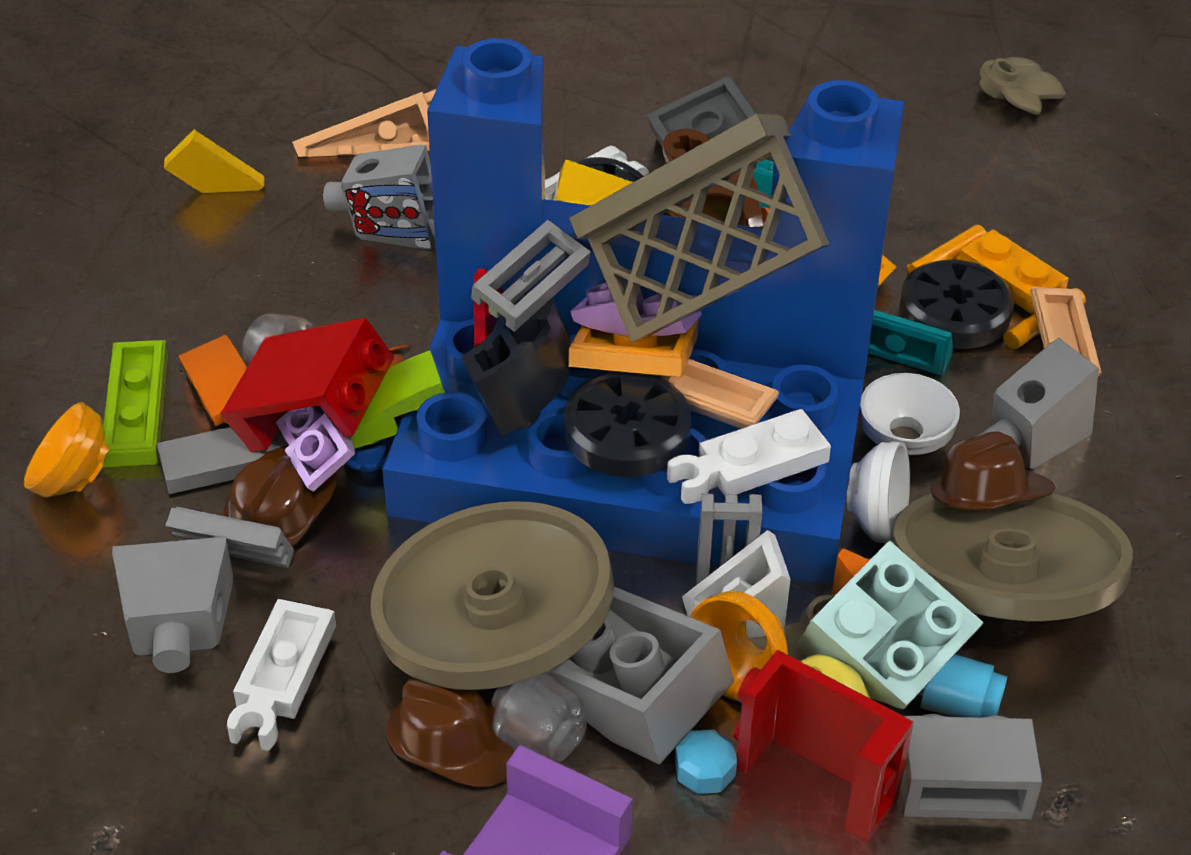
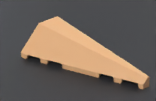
[292,89,436,157]

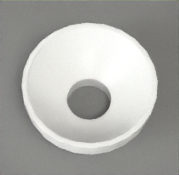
[859,373,960,456]
[847,441,910,544]

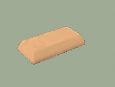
[1030,287,1102,376]
[659,359,779,429]

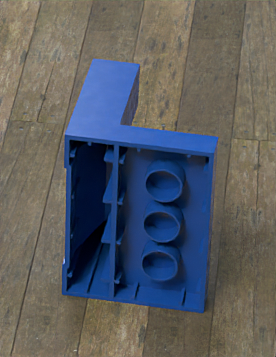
[382,38,905,586]

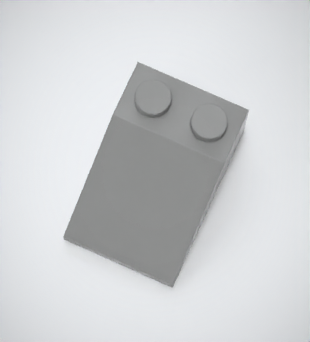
[532,587,734,764]

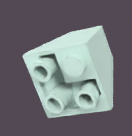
[796,540,984,710]

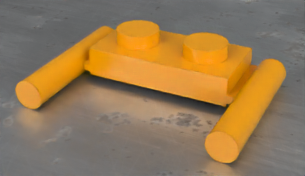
[906,224,1086,350]

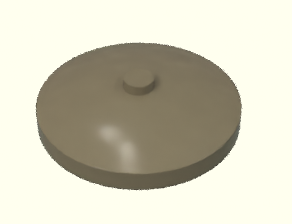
[893,493,1133,621]
[370,501,614,690]

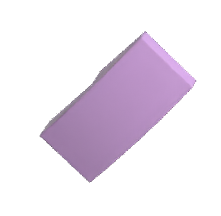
[570,283,702,336]
[275,405,355,491]

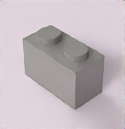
[901,714,1042,820]

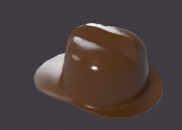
[931,431,1056,510]
[223,446,337,546]
[386,679,531,787]

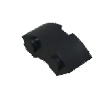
[461,290,573,436]

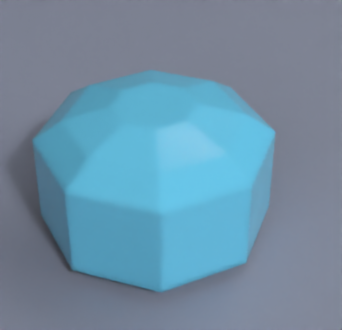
[675,730,737,794]

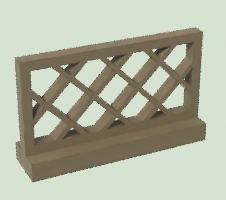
[569,113,830,342]

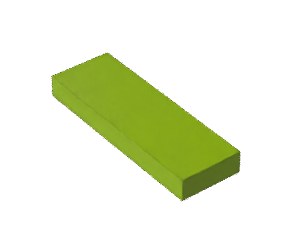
[103,340,169,468]

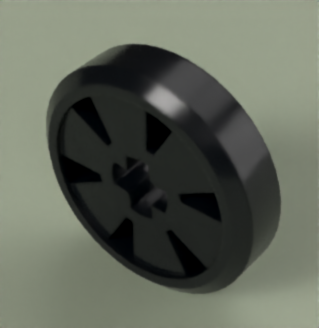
[899,260,1014,349]
[564,372,691,477]

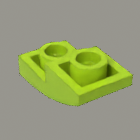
[350,350,445,449]

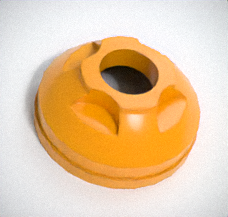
[24,402,109,498]
[690,591,788,701]

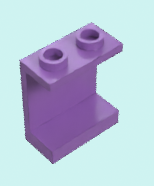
[440,745,633,855]

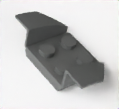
[646,76,774,162]

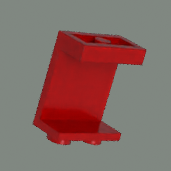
[220,317,394,452]
[733,649,914,842]

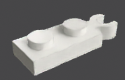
[667,409,831,504]
[227,599,336,751]

